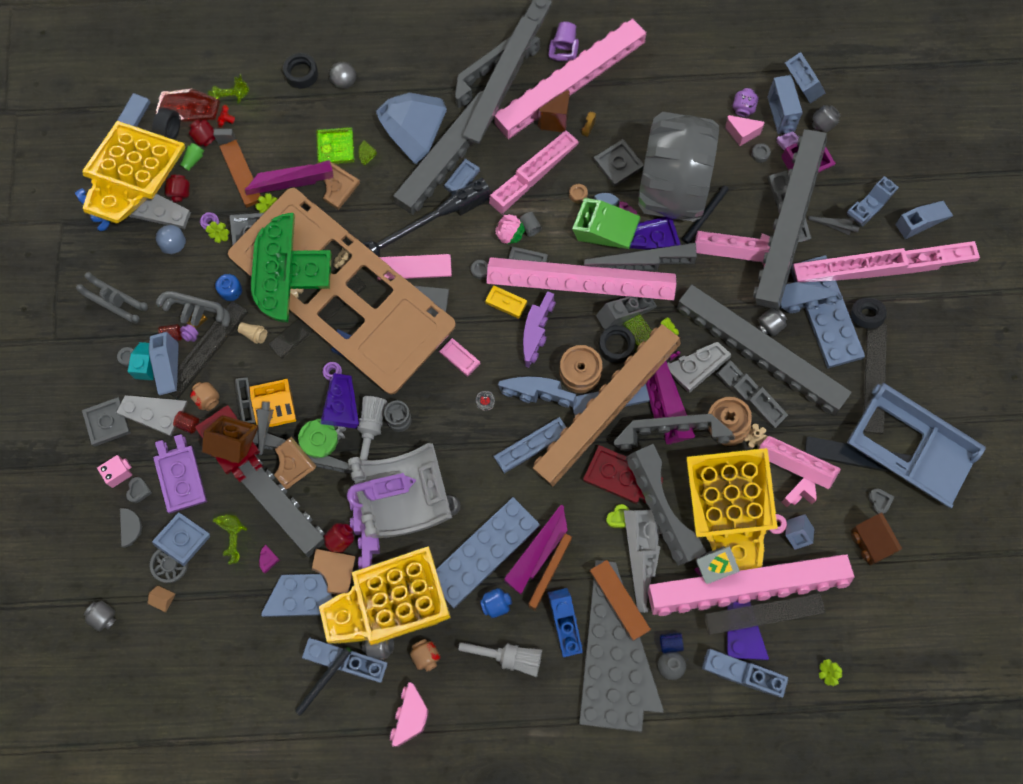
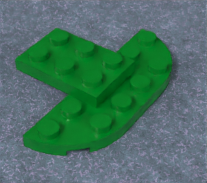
[251,213,332,322]

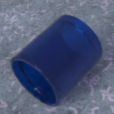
[660,633,684,653]

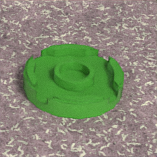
[298,419,338,458]

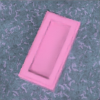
[439,338,480,377]

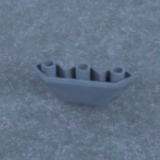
[376,93,447,164]

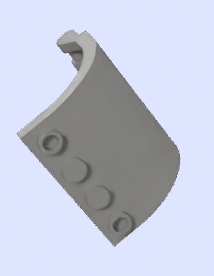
[348,443,452,538]

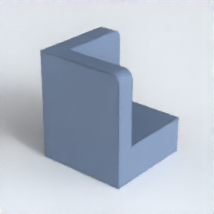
[785,514,814,549]

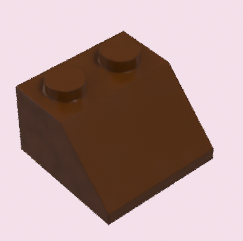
[202,415,258,463]
[851,512,902,566]

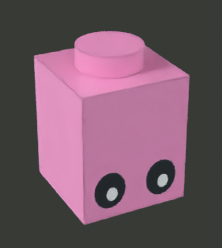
[97,455,132,488]

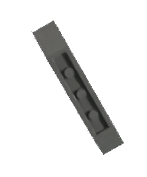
[455,37,540,108]
[614,414,735,451]

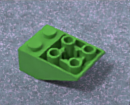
[572,198,641,249]

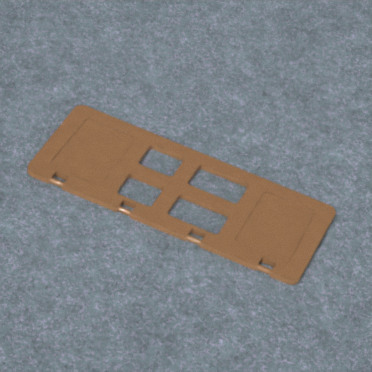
[228,188,456,394]

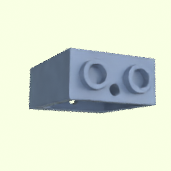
[785,52,826,103]
[767,75,803,134]

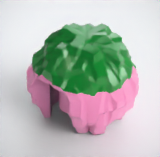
[495,214,524,244]

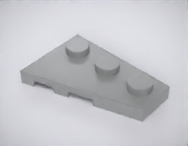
[667,342,731,393]
[116,395,188,437]

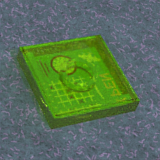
[317,127,354,164]

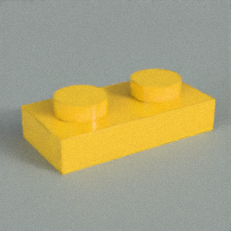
[485,285,527,319]

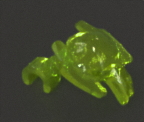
[208,74,249,103]
[213,515,247,564]

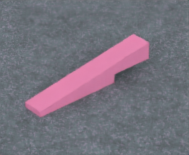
[489,131,579,214]

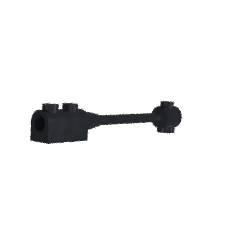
[362,178,491,257]

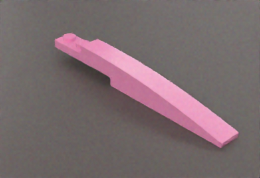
[793,241,980,282]

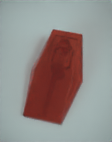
[155,89,220,121]

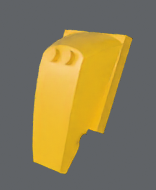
[82,121,185,224]
[686,448,778,571]
[319,546,450,645]

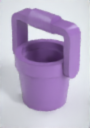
[549,22,579,61]

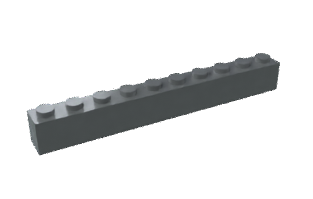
[753,129,827,310]
[677,285,852,415]

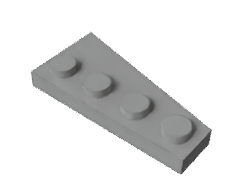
[129,194,191,229]

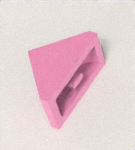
[725,115,764,146]

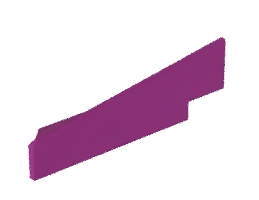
[245,160,333,195]
[646,361,695,444]
[504,505,567,594]

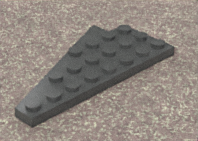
[579,560,663,732]

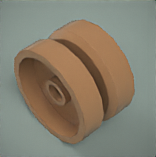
[560,345,602,393]
[708,397,752,446]

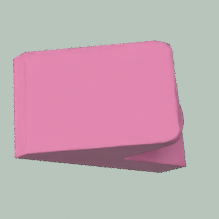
[781,478,816,507]

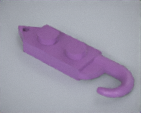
[347,473,416,508]

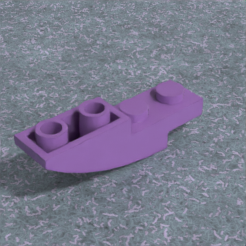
[523,291,556,368]
[350,492,380,569]

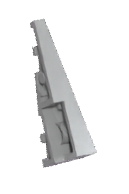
[624,510,662,612]

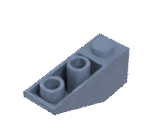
[895,201,953,239]
[781,282,843,313]
[149,332,179,395]

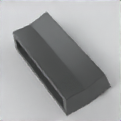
[234,377,256,425]

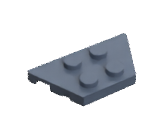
[262,574,333,617]

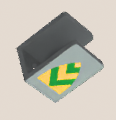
[695,545,740,584]

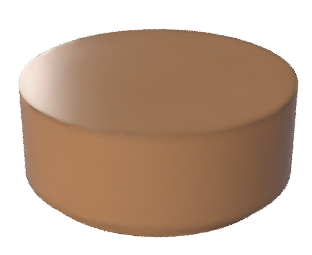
[569,184,588,203]

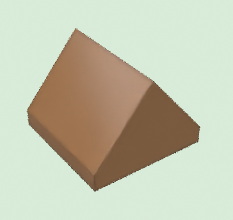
[148,585,176,612]

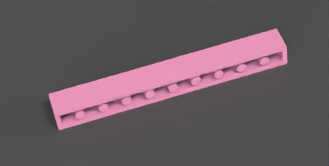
[495,19,646,139]
[487,258,676,300]
[648,555,854,616]

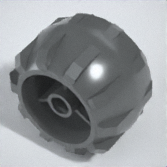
[638,111,719,221]

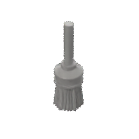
[357,396,388,460]
[459,642,542,677]

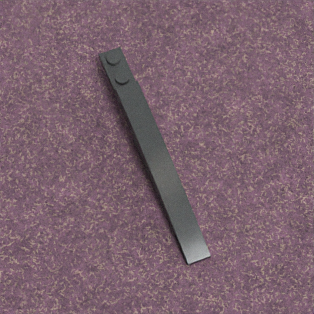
[463,0,552,144]

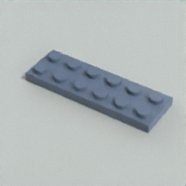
[790,255,865,369]
[436,497,540,608]

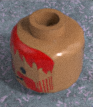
[190,382,220,411]
[410,639,440,672]

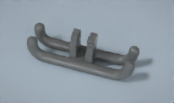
[76,272,149,324]
[156,291,230,327]

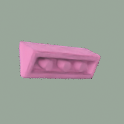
[695,231,770,262]
[377,254,452,280]
[759,436,841,489]

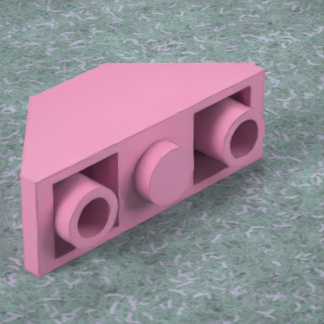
[390,683,429,747]

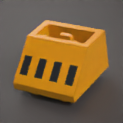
[250,379,296,427]

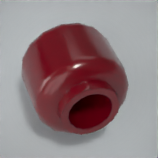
[189,119,216,147]
[165,175,190,202]
[324,523,354,553]

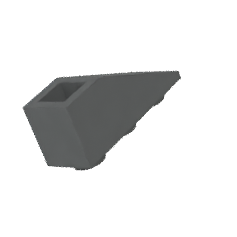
[596,296,657,330]

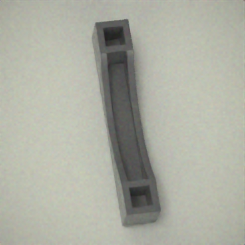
[626,444,706,566]

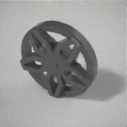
[150,549,188,583]

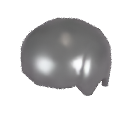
[329,62,356,89]

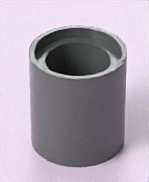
[519,212,542,237]

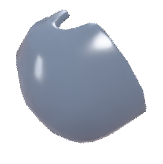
[155,224,186,254]

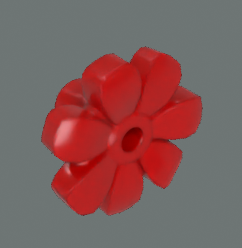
[217,105,235,128]

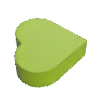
[606,504,629,528]

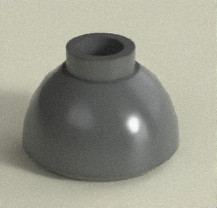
[658,651,686,680]

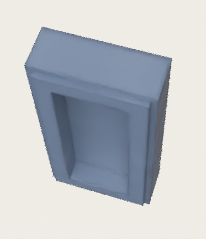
[444,159,480,194]

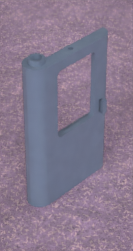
[847,382,986,509]

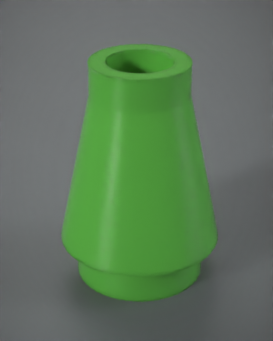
[180,143,204,171]

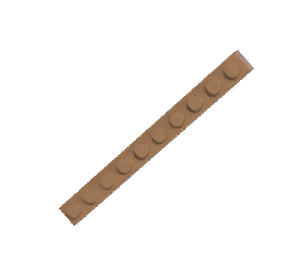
[533,324,681,487]

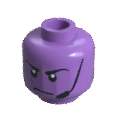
[733,88,758,117]

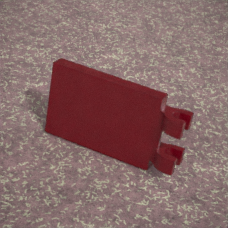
[195,405,263,482]
[583,445,663,504]

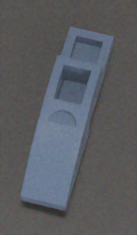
[498,377,577,407]
[302,638,387,683]
[702,649,788,698]

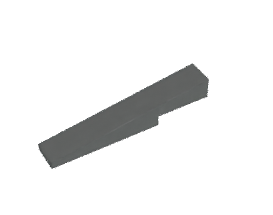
[584,243,697,271]
[253,430,352,474]

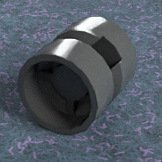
[384,400,412,432]

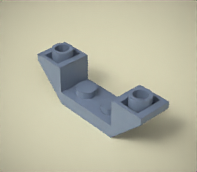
[847,176,899,227]

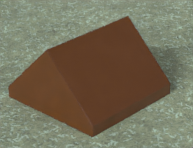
[539,89,570,132]

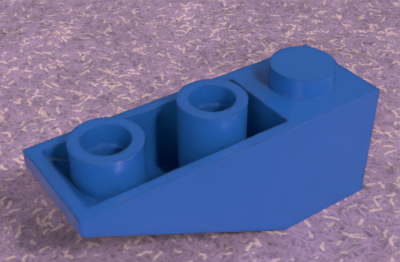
[548,588,583,657]

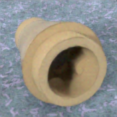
[238,322,267,344]

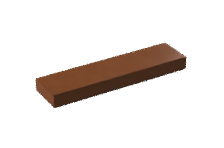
[220,140,261,208]
[529,534,572,611]
[590,560,651,641]

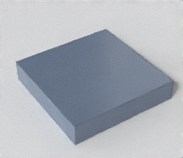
[152,512,210,566]

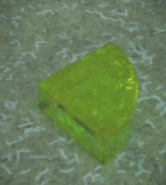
[359,140,377,165]

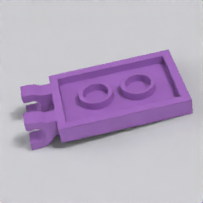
[153,434,207,513]

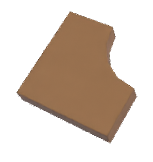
[323,162,360,210]
[274,437,316,490]
[312,549,355,595]

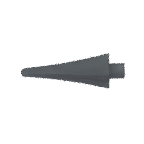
[808,216,860,235]
[257,401,274,455]

